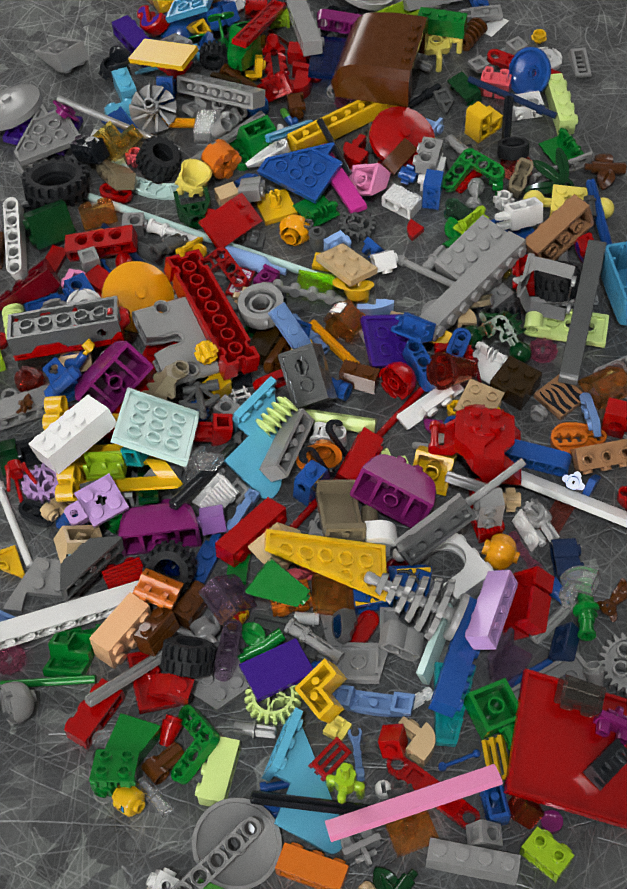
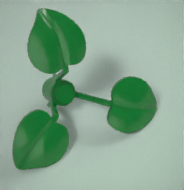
[188,11,250,47]

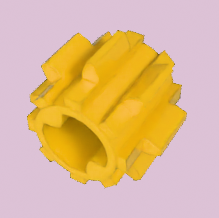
[194,340,219,365]

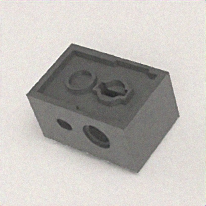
[278,343,337,409]

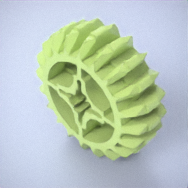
[244,685,302,726]

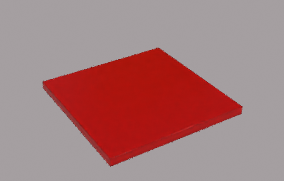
[504,668,627,829]

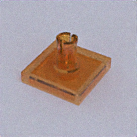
[311,574,354,615]
[384,810,439,858]

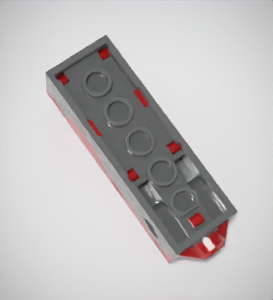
[7,296,131,361]

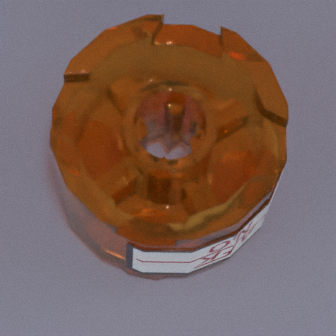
[323,299,366,343]

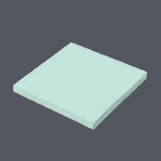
[110,388,200,467]

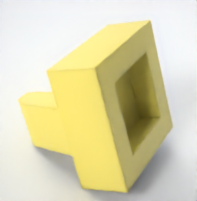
[323,715,352,742]

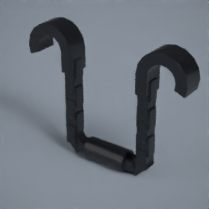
[299,419,348,477]

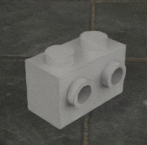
[472,488,505,529]

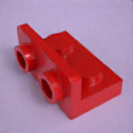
[257,70,294,102]

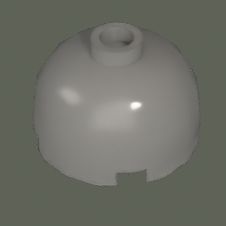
[0,681,37,726]

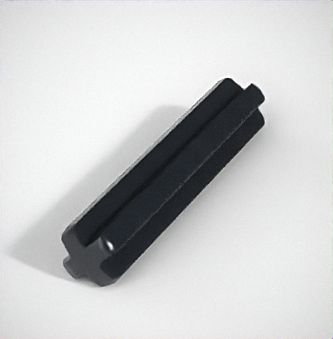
[501,96,514,139]

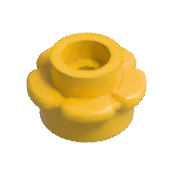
[531,29,547,44]

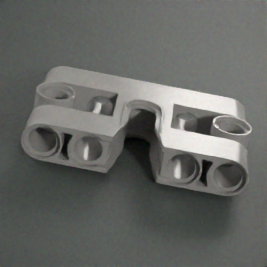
[132,297,219,386]

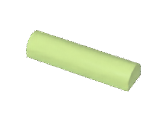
[304,408,377,433]

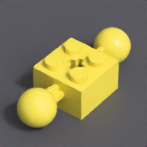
[523,184,615,219]

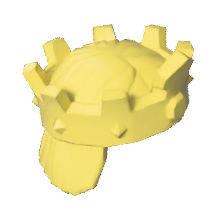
[175,159,212,197]

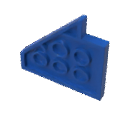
[257,142,342,204]

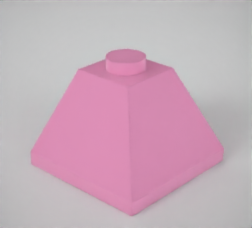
[349,163,391,196]

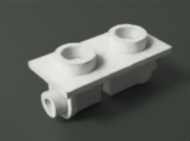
[512,509,547,552]

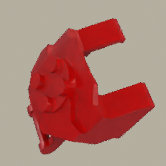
[428,404,521,485]

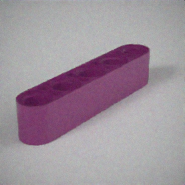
[316,9,361,34]

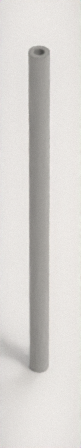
[56,95,181,151]

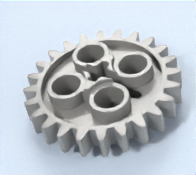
[598,632,627,698]

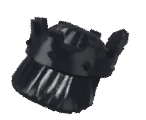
[98,46,131,82]

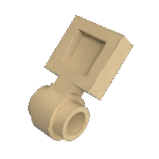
[40,498,74,522]

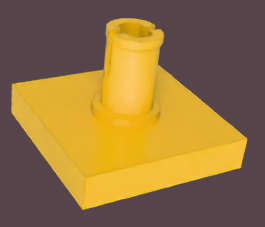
[254,188,298,226]

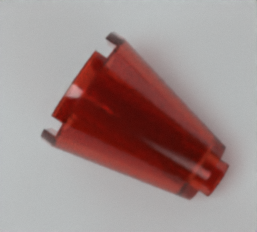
[427,352,478,390]

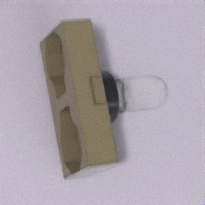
[469,294,494,320]

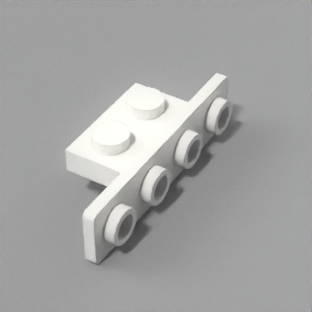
[396,377,464,430]

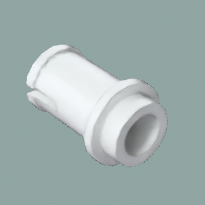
[294,611,320,627]

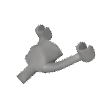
[172,595,225,648]

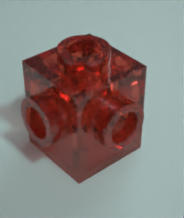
[14,365,46,392]

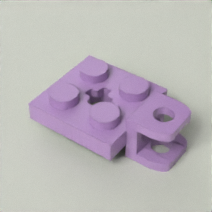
[64,474,129,528]

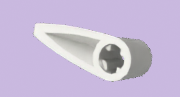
[245,139,291,168]

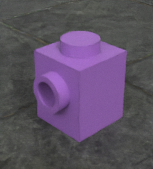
[196,504,227,536]

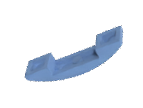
[332,685,416,717]

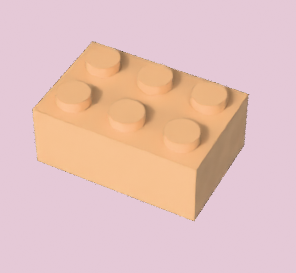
[89,592,151,669]

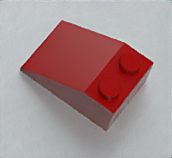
[198,193,263,248]

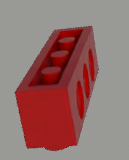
[64,225,138,262]

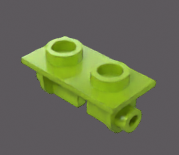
[453,205,489,234]

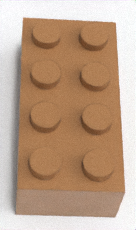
[525,194,594,261]

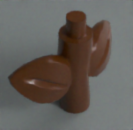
[584,153,627,191]

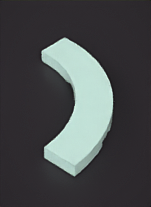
[111,158,189,200]

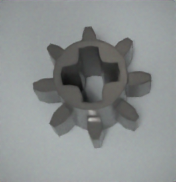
[387,780,414,799]

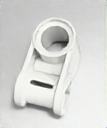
[309,422,347,447]

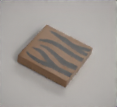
[533,375,583,420]

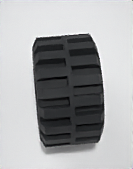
[136,136,182,182]
[535,261,581,302]
[142,540,197,593]
[161,636,216,678]

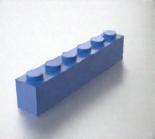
[428,597,480,718]

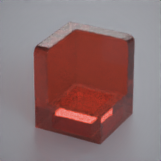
[508,796,545,830]

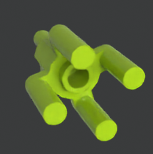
[326,762,365,804]

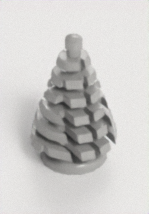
[364,571,470,641]

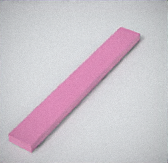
[325,764,503,842]

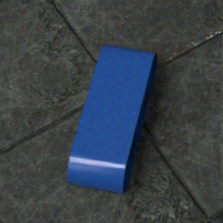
[402,339,441,392]

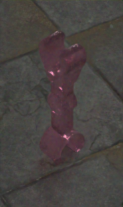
[508,531,543,569]

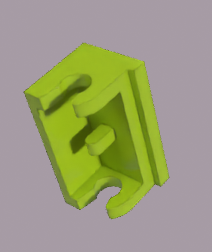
[83,451,127,481]

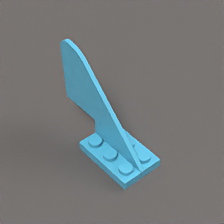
[224,376,282,500]
[262,707,342,855]

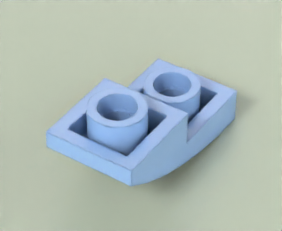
[357,299,394,320]

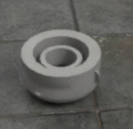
[238,283,284,330]

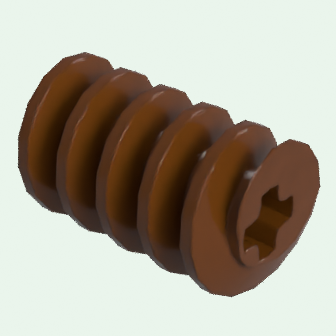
[456,17,488,51]

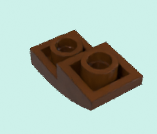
[381,138,417,175]

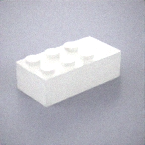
[28,395,116,474]

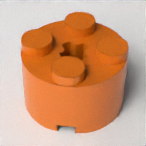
[201,139,242,179]

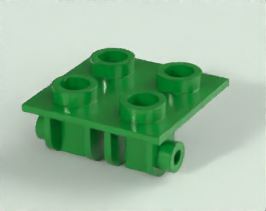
[538,128,584,165]
[293,194,340,227]
[89,749,140,788]

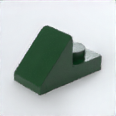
[0,438,20,478]

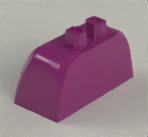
[75,341,153,413]
[349,454,436,528]
[118,499,202,557]

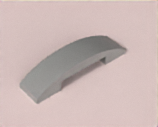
[467,36,528,73]

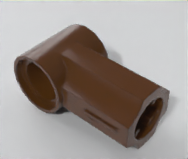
[141,742,185,785]

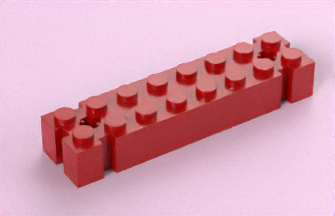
[164,249,260,380]

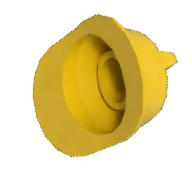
[332,277,374,303]

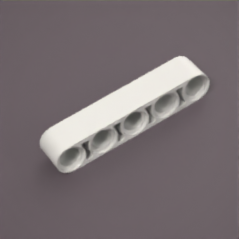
[3,197,28,280]

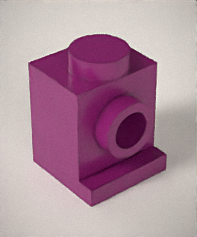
[253,264,280,284]

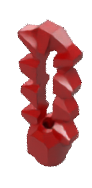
[262,33,289,78]

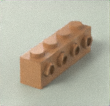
[570,439,627,475]

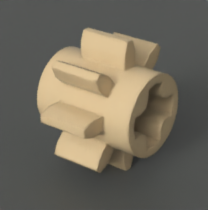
[503,488,521,512]

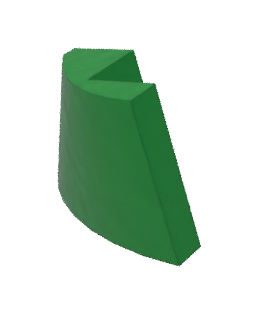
[42,624,101,677]

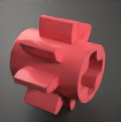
[125,147,140,168]

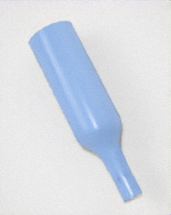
[222,245,288,276]

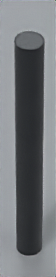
[317,118,352,176]

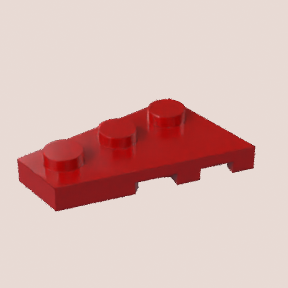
[127,652,181,714]

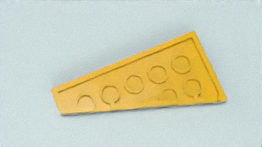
[264,529,387,602]

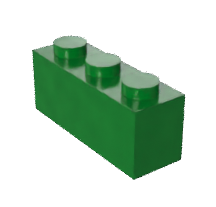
[418,7,468,39]

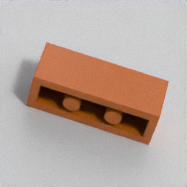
[275,842,349,889]

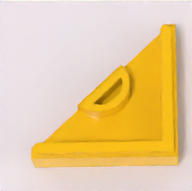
[0,545,25,578]

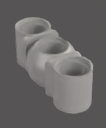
[210,106,248,138]

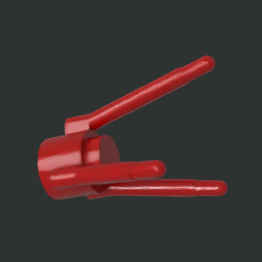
[4,459,37,503]

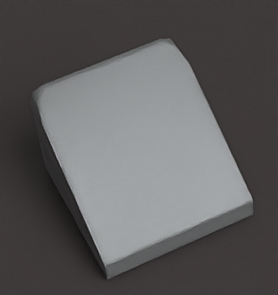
[232,478,250,505]

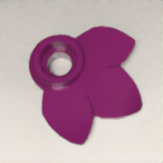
[53,100,80,122]

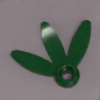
[524,147,574,194]

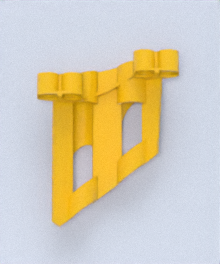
[42,395,183,502]

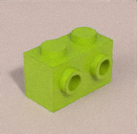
[519,826,575,882]

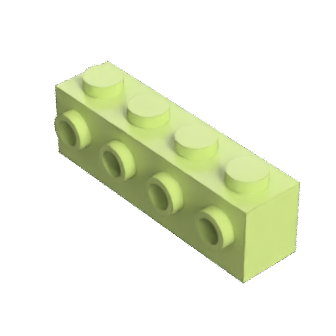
[544,73,578,135]

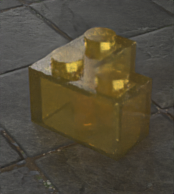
[92,121,144,162]

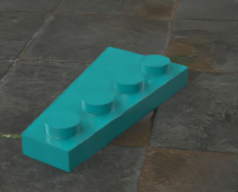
[434,662,476,747]

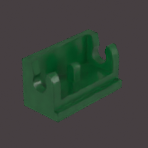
[447,71,482,107]

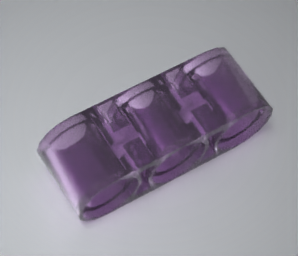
[214,619,242,682]

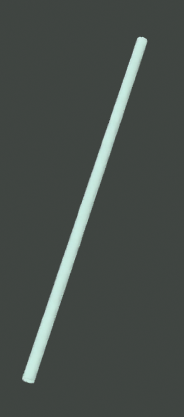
[82,193,337,288]

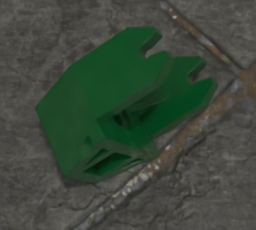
[173,186,212,230]

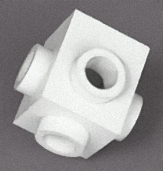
[146,867,181,889]

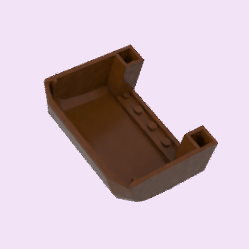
[331,12,429,107]

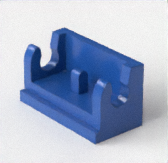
[391,312,436,343]

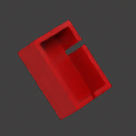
[502,566,555,640]

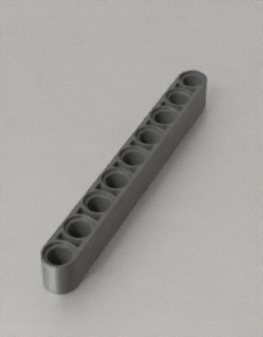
[558,240,607,386]

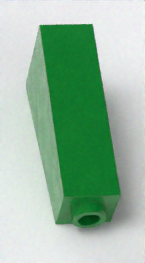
[90,713,161,798]

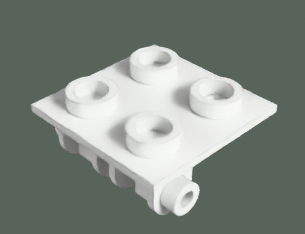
[461,341,508,385]

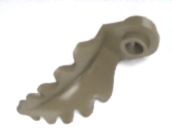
[142,360,189,400]

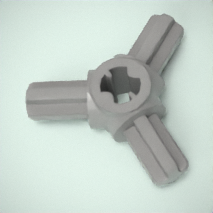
[523,498,560,542]

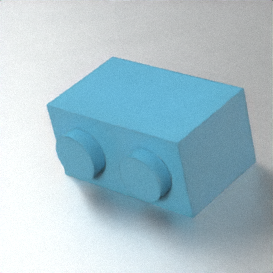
[111,67,137,101]

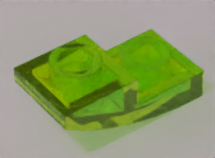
[296,270,335,292]

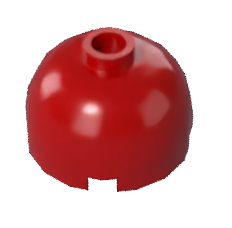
[379,362,417,400]

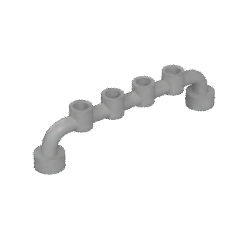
[261,279,354,318]

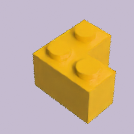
[464,101,503,144]
[294,658,347,724]

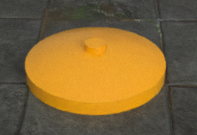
[101,261,174,333]

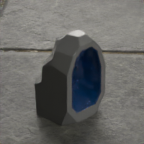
[332,608,358,644]

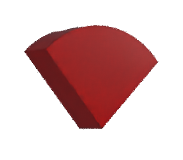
[407,219,424,241]

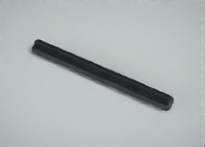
[169,441,239,510]
[250,790,371,815]

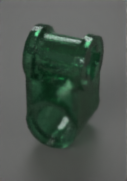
[444,198,473,221]

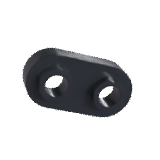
[18,499,55,527]

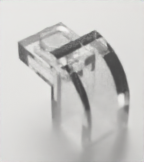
[183,446,224,481]
[559,566,602,610]

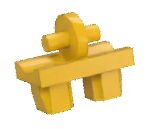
[175,237,207,257]

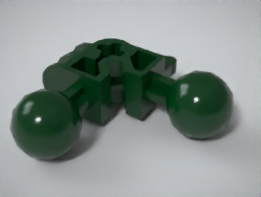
[460,311,532,364]

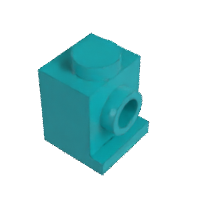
[120,447,150,467]

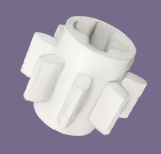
[493,190,515,211]

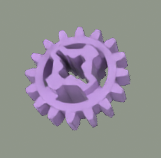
[21,463,58,504]

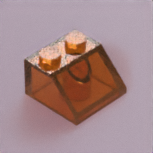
[578,366,627,410]

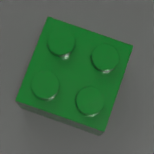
[463,678,518,740]

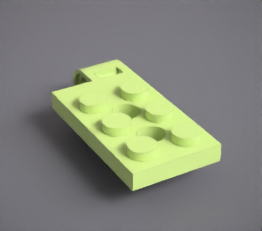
[523,309,609,348]

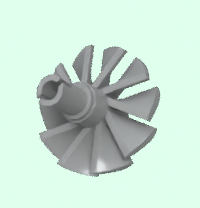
[129,85,177,134]

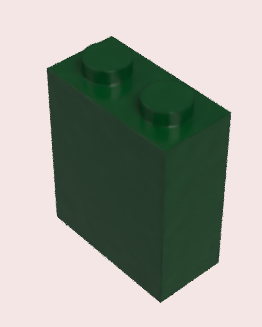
[22,199,76,250]

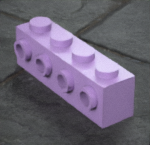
[465,570,518,650]

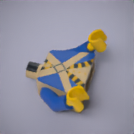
[50,339,95,372]

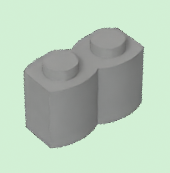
[238,176,267,202]
[378,619,425,662]

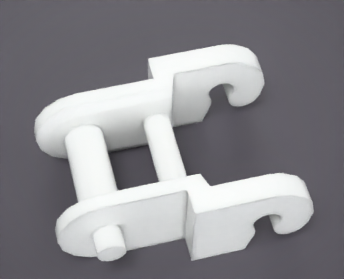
[230,386,251,402]

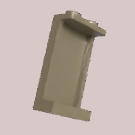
[315,480,367,542]

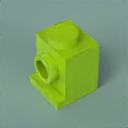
[270,6,290,29]

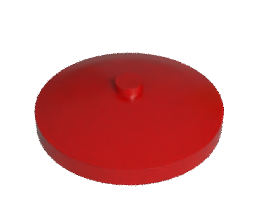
[369,106,435,169]

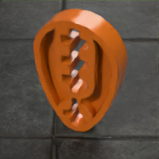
[550,422,607,456]

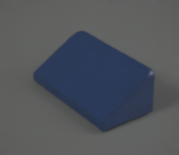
[548,622,579,662]

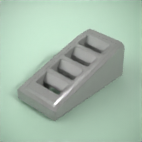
[568,48,592,78]

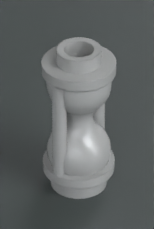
[465,178,485,213]

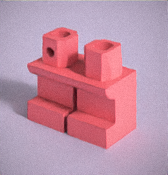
[479,66,512,100]

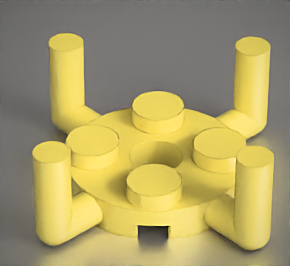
[425,34,463,72]

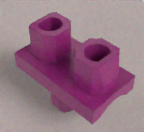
[593,706,627,745]

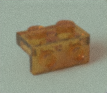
[77,197,118,230]

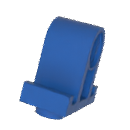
[156,76,177,110]

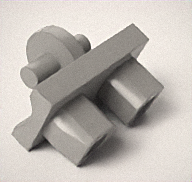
[340,828,381,866]

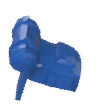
[43,357,83,403]

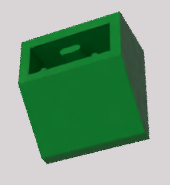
[236,115,277,159]

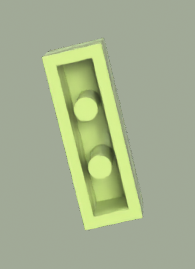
[195,736,241,807]

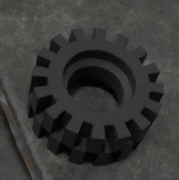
[200,40,228,71]

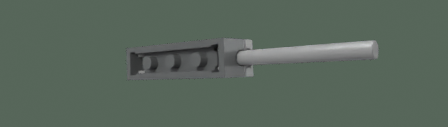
[392,458,526,566]

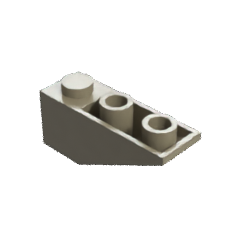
[96,160,136,190]

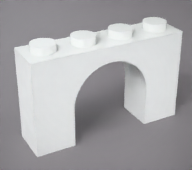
[417,532,494,606]

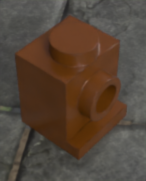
[287,92,306,119]

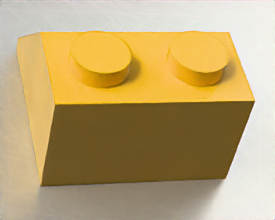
[413,445,457,496]

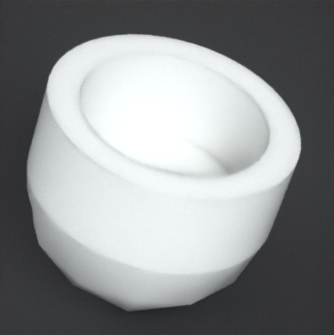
[375,780,391,799]

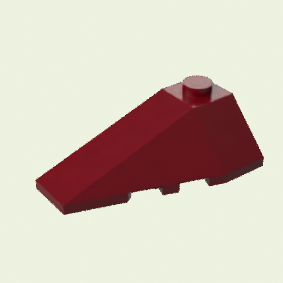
[0,258,61,311]

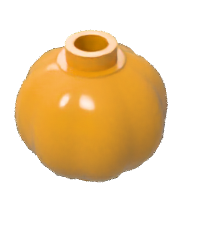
[279,214,310,246]
[481,533,520,570]

